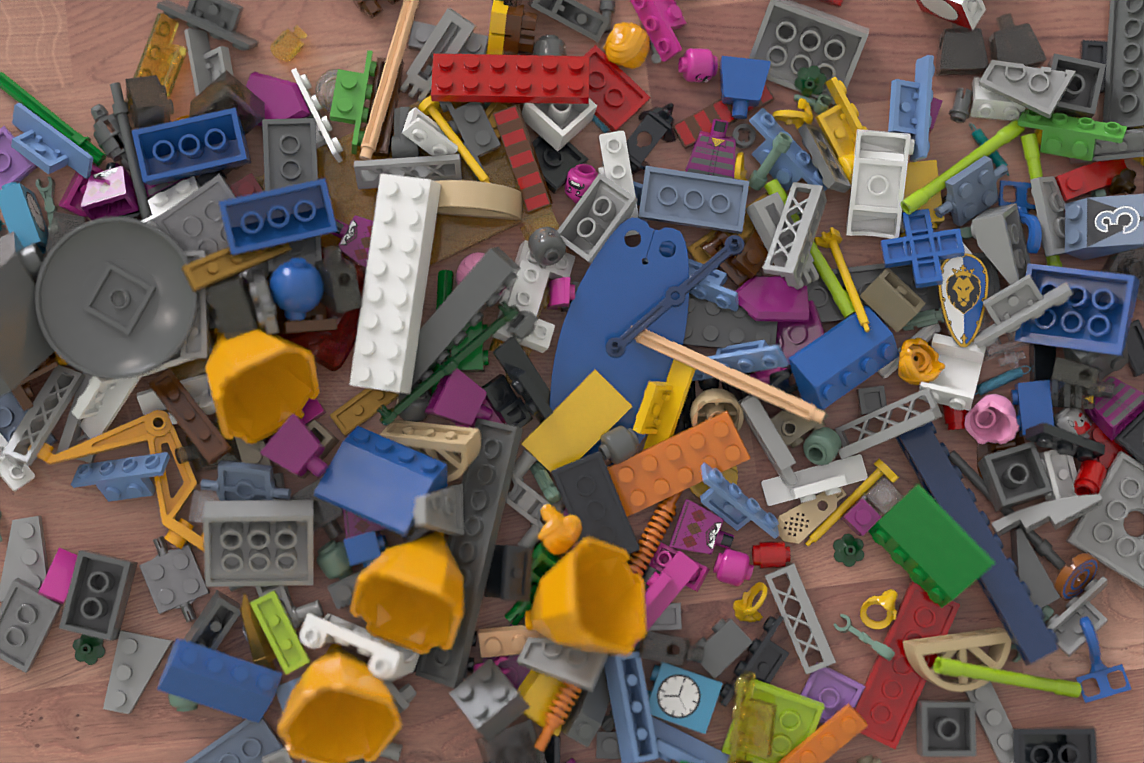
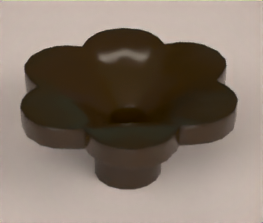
[1109,168,1136,195]

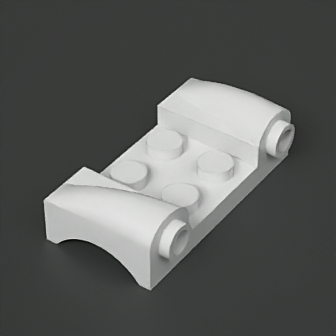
[846,129,914,239]
[300,613,420,680]

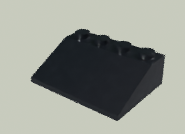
[1013,726,1097,763]

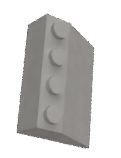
[749,0,869,105]
[203,500,313,587]

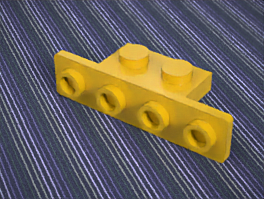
[815,77,868,160]
[633,359,695,450]

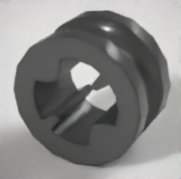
[732,124,756,149]

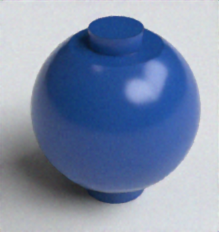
[269,258,324,320]

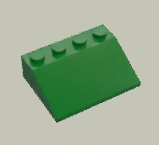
[868,484,995,608]

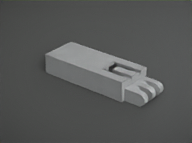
[400,8,476,103]
[745,192,819,290]
[738,394,798,485]

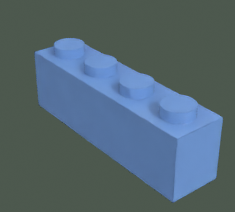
[604,651,659,763]

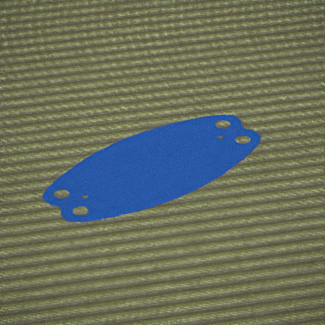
[550,217,689,467]

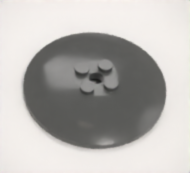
[35,217,198,379]

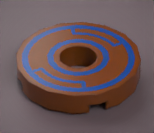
[1055,553,1099,601]

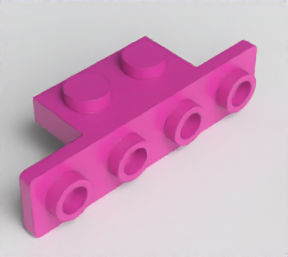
[630,0,686,62]
[633,551,699,648]

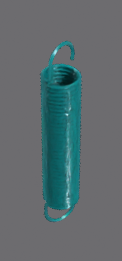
[969,123,1010,176]

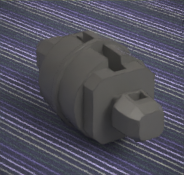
[91,104,130,172]

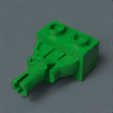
[504,542,562,626]

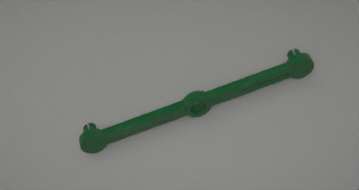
[377,301,519,426]

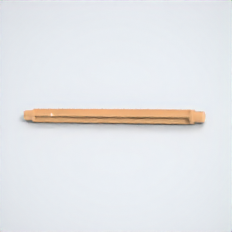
[359,0,419,160]
[630,325,825,424]

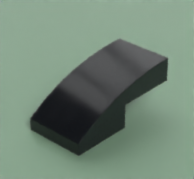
[481,374,533,428]

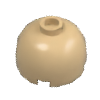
[690,388,744,430]

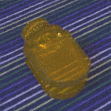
[270,25,308,62]

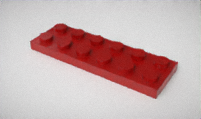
[431,54,589,104]
[854,582,961,750]

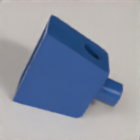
[719,56,771,119]

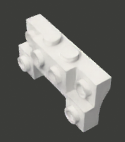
[492,240,576,353]

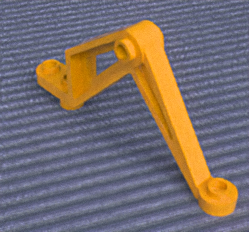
[27,410,204,552]

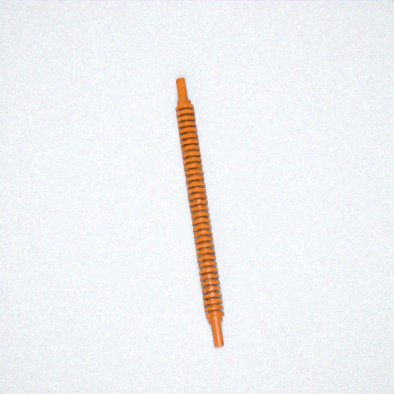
[534,491,682,752]

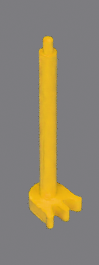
[418,96,490,183]
[814,227,870,332]
[805,459,899,547]

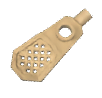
[778,487,847,544]

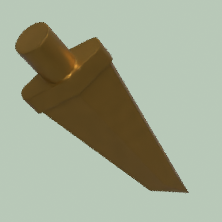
[240,593,277,671]

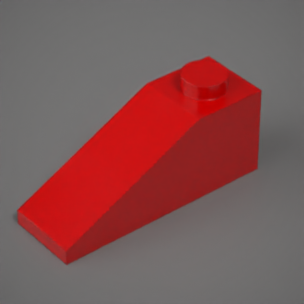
[1055,159,1127,203]

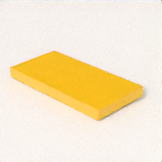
[521,369,632,473]

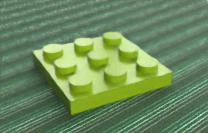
[722,677,824,763]

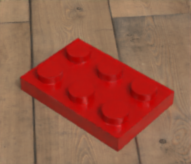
[584,45,651,132]

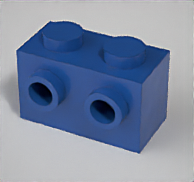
[1011,380,1054,437]
[344,531,389,567]

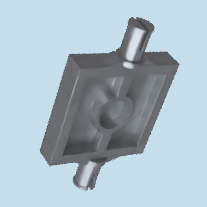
[248,269,278,335]
[139,536,209,623]

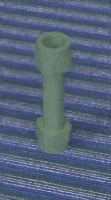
[748,132,793,191]

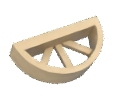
[435,180,523,220]
[379,420,481,482]
[903,627,1012,692]

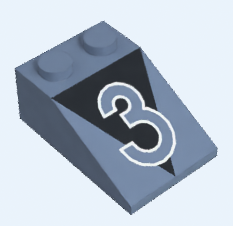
[1065,194,1144,261]

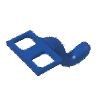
[999,180,1042,254]
[1076,616,1132,703]

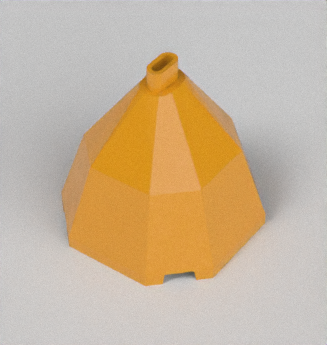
[205,326,320,444]
[350,531,463,654]
[525,537,647,656]
[278,643,402,763]

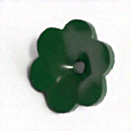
[794,65,827,97]
[833,534,864,567]
[73,634,106,665]

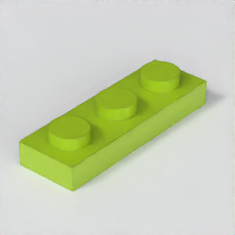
[250,590,311,674]

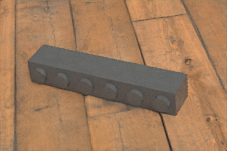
[412,247,521,386]

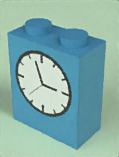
[0,182,54,254]
[647,661,723,734]

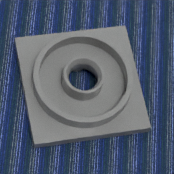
[1066,451,1144,589]

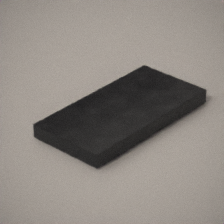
[551,451,640,554]

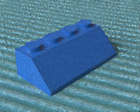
[132,108,251,186]
[218,178,337,255]
[788,305,899,410]
[157,638,282,723]

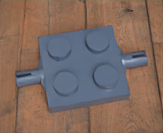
[934,156,1009,227]
[200,460,291,501]

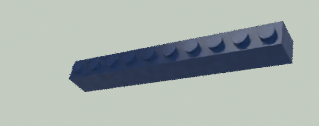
[895,421,1059,666]

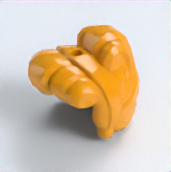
[603,22,650,69]
[898,338,945,386]
[538,504,582,555]

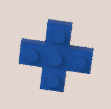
[881,209,965,288]

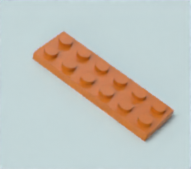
[607,410,751,517]

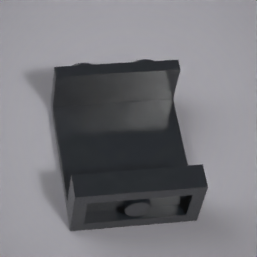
[484,545,533,601]

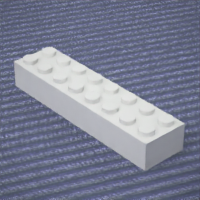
[350,174,441,394]

